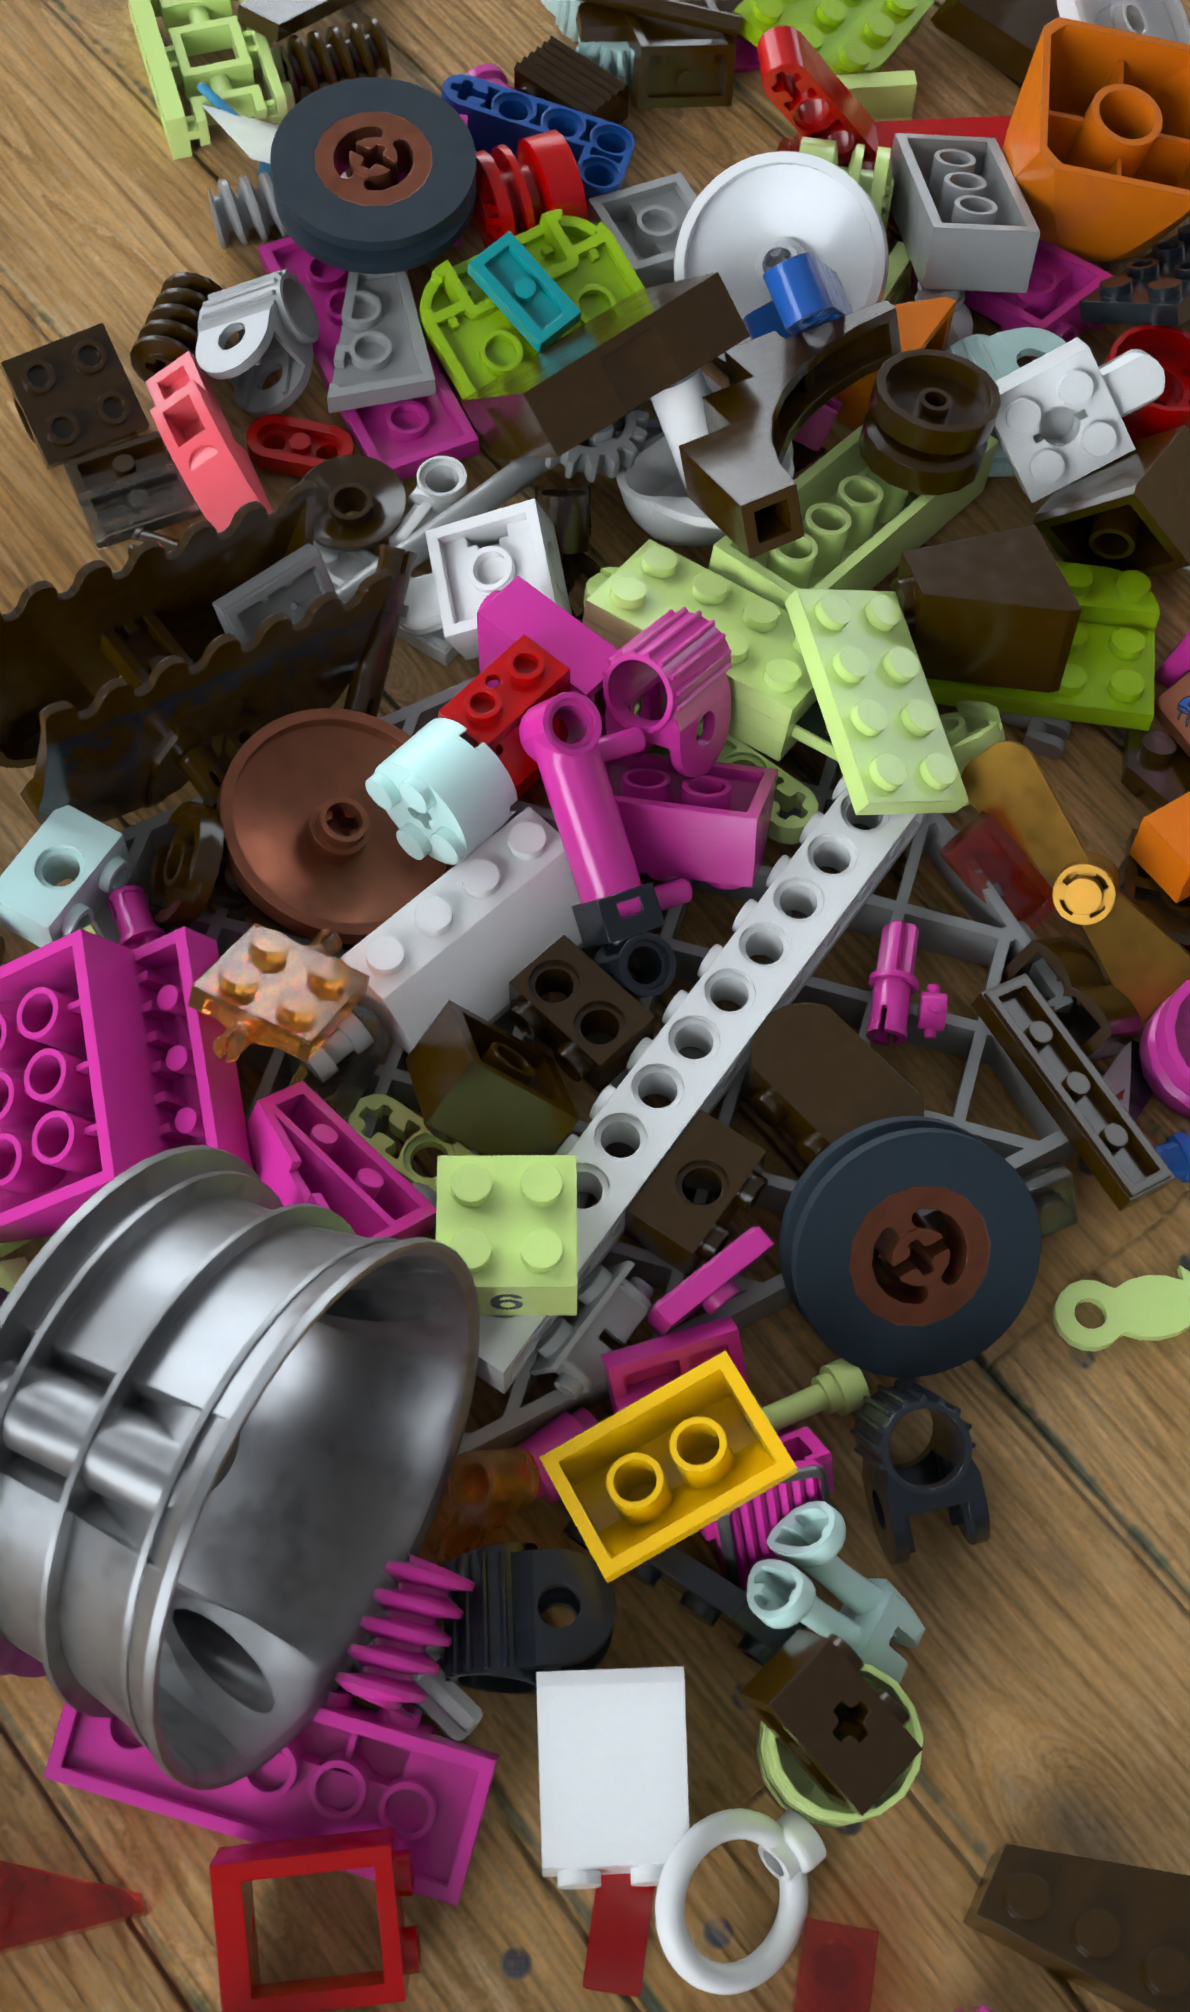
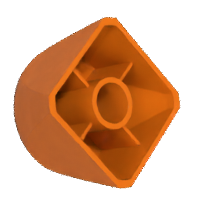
[1002,17,1190,263]

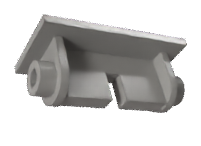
[529,1260,654,1400]

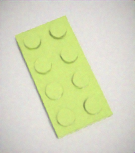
[785,588,969,815]

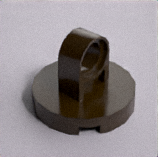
[148,801,252,928]

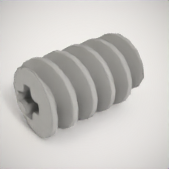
[207,171,289,249]

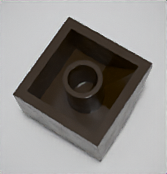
[405,1000,580,1156]

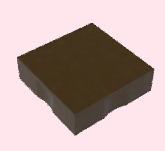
[460,272,750,459]

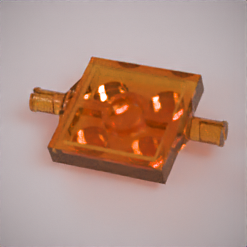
[188,923,370,1063]

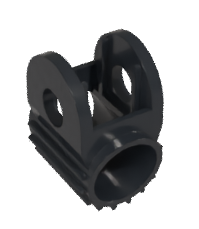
[850,1380,990,1565]
[442,1542,616,1694]

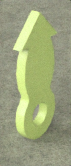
[1053,1265,1190,1352]

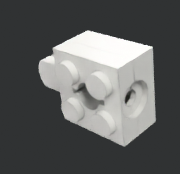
[993,337,1165,503]
[399,498,572,660]

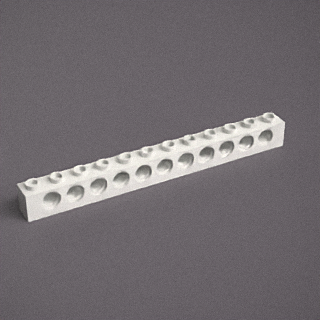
[476,776,927,1394]

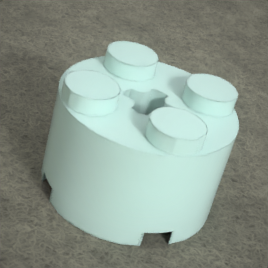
[365,718,517,865]

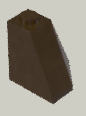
[930,0,1060,85]

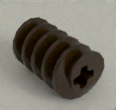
[280,17,392,104]
[130,272,223,383]

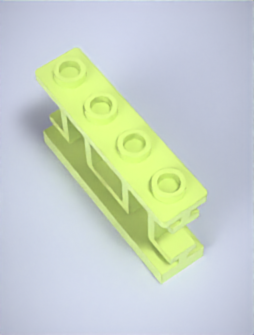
[128,0,295,160]

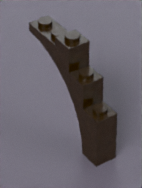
[679,300,901,559]

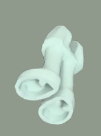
[747,1501,926,1684]

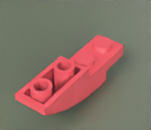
[145,351,273,533]

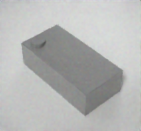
[890,133,1040,293]

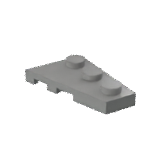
[327,270,436,413]

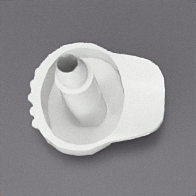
[616,368,794,546]

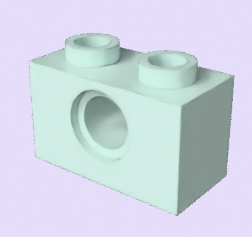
[0,805,133,948]

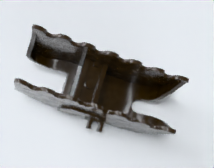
[0,480,394,825]

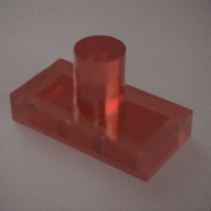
[938,810,1055,930]

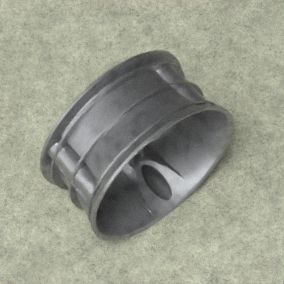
[0,1145,480,1790]

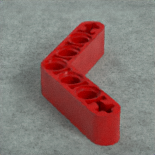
[757,25,1012,171]

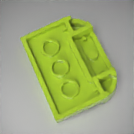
[733,0,934,75]
[419,209,645,400]
[926,561,1160,731]

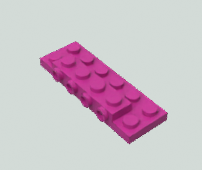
[44,1685,500,1906]

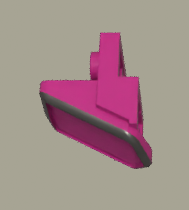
[699,1425,835,1592]

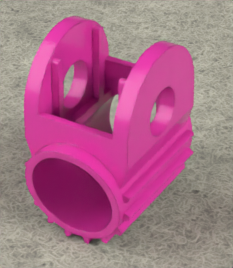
[602,607,732,778]

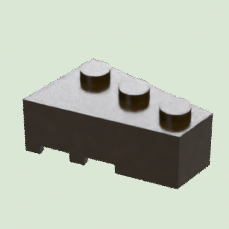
[963,1844,1190,2012]

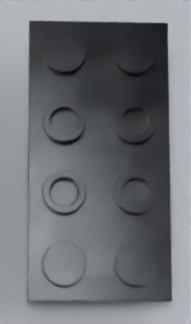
[1079,224,1190,327]

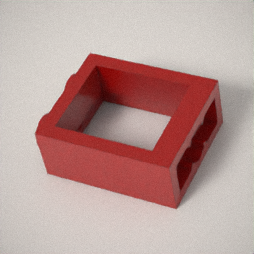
[438,634,570,800]
[209,1827,421,2012]

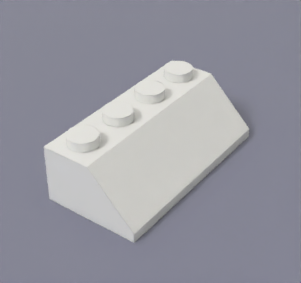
[340,806,584,1054]

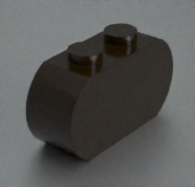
[746,1002,924,1165]

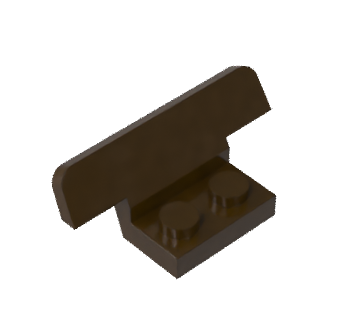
[576,0,745,109]

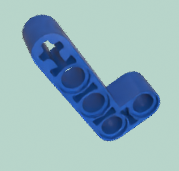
[441,74,635,204]
[743,252,853,340]

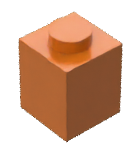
[1129,792,1190,904]

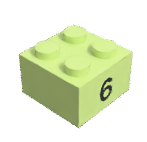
[436,1155,577,1316]

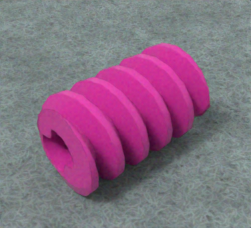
[335,1552,475,1720]

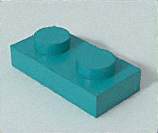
[467,231,582,352]

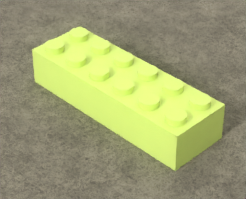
[708,425,999,611]

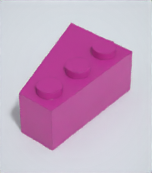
[246,1081,436,1240]

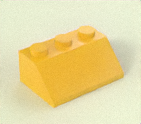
[539,1350,798,1583]

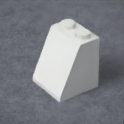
[536,1666,689,1889]

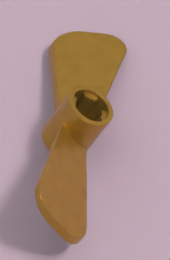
[961,741,1190,1036]

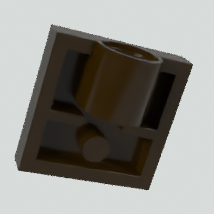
[0,322,149,469]

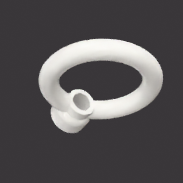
[655,1808,826,1995]

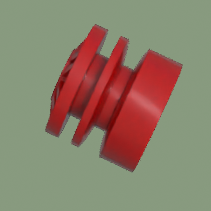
[473,129,588,249]
[1104,325,1190,441]

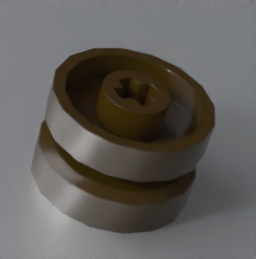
[859,349,1001,495]

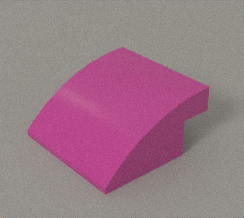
[0,926,253,1243]

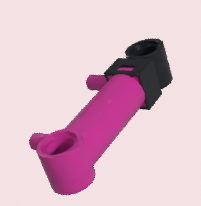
[519,692,693,998]

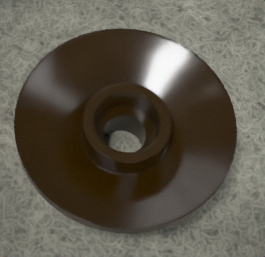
[300,455,407,552]

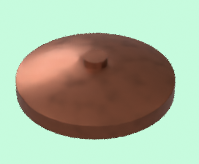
[216,708,455,944]

